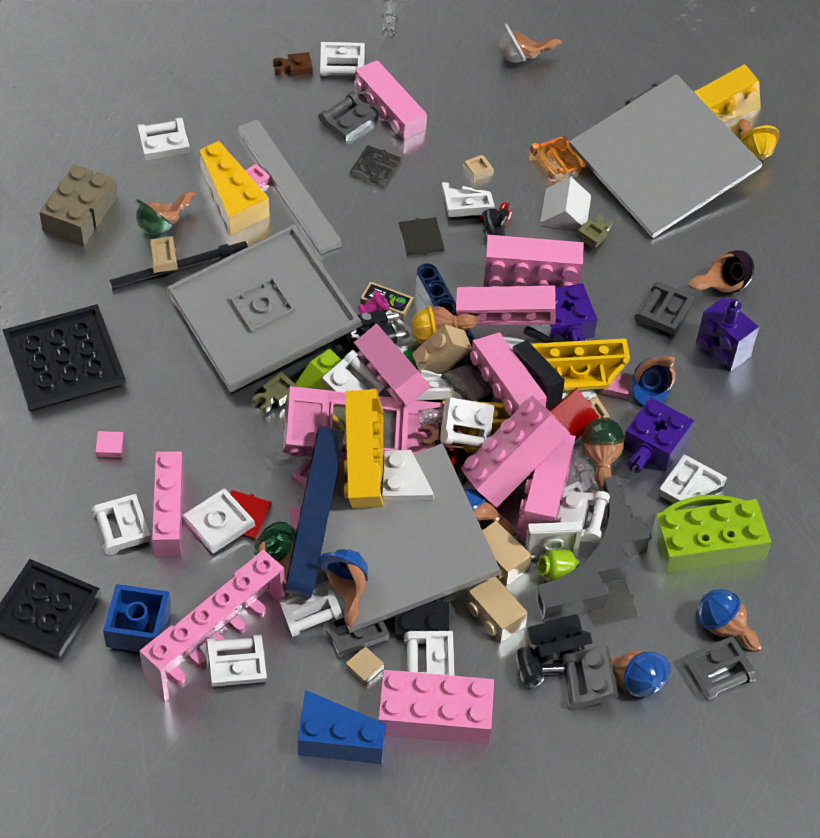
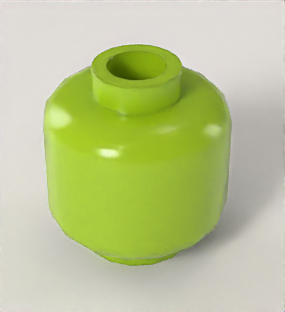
[538,549,580,582]

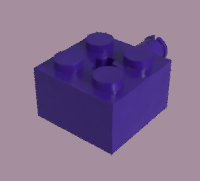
[540,283,598,342]
[696,297,759,371]
[623,397,694,473]

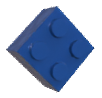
[103,584,171,652]

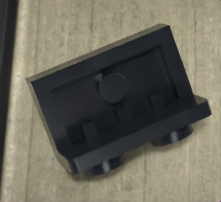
[395,597,449,635]
[527,614,592,660]

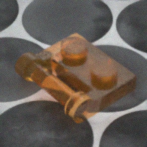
[529,136,587,183]

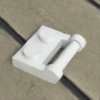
[320,42,365,77]
[137,117,190,161]
[321,350,386,395]
[440,397,495,449]
[556,491,610,543]
[91,494,151,555]
[279,581,343,637]
[404,631,454,676]
[206,634,267,687]

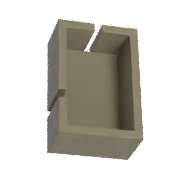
[39,164,118,246]

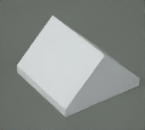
[540,177,591,231]

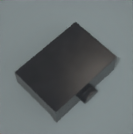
[512,340,565,410]

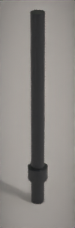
[109,241,248,289]

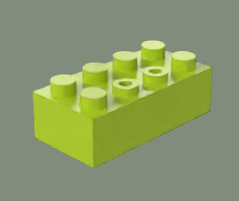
[652,495,772,574]

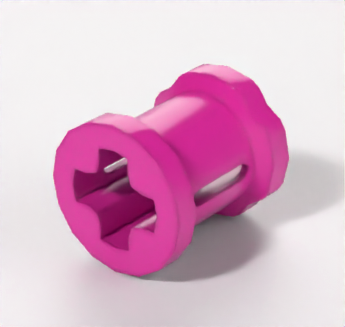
[358,291,390,314]

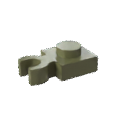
[575,214,613,249]
[252,372,298,414]

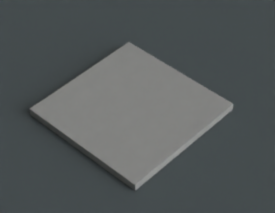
[569,74,762,238]
[167,224,362,393]
[297,443,501,633]

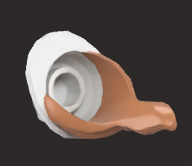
[499,23,562,63]

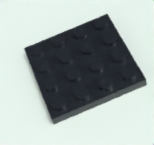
[2,304,126,410]

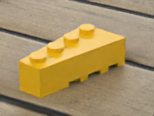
[694,64,761,122]
[199,141,270,236]
[344,389,383,508]

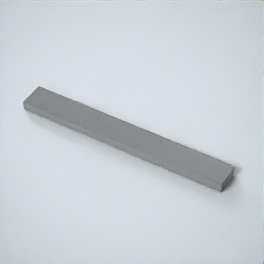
[238,119,342,254]

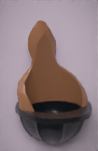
[688,250,755,293]

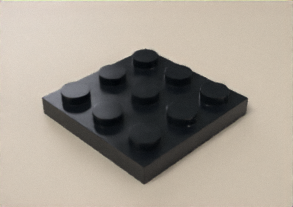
[0,559,101,658]

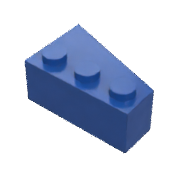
[298,690,386,764]

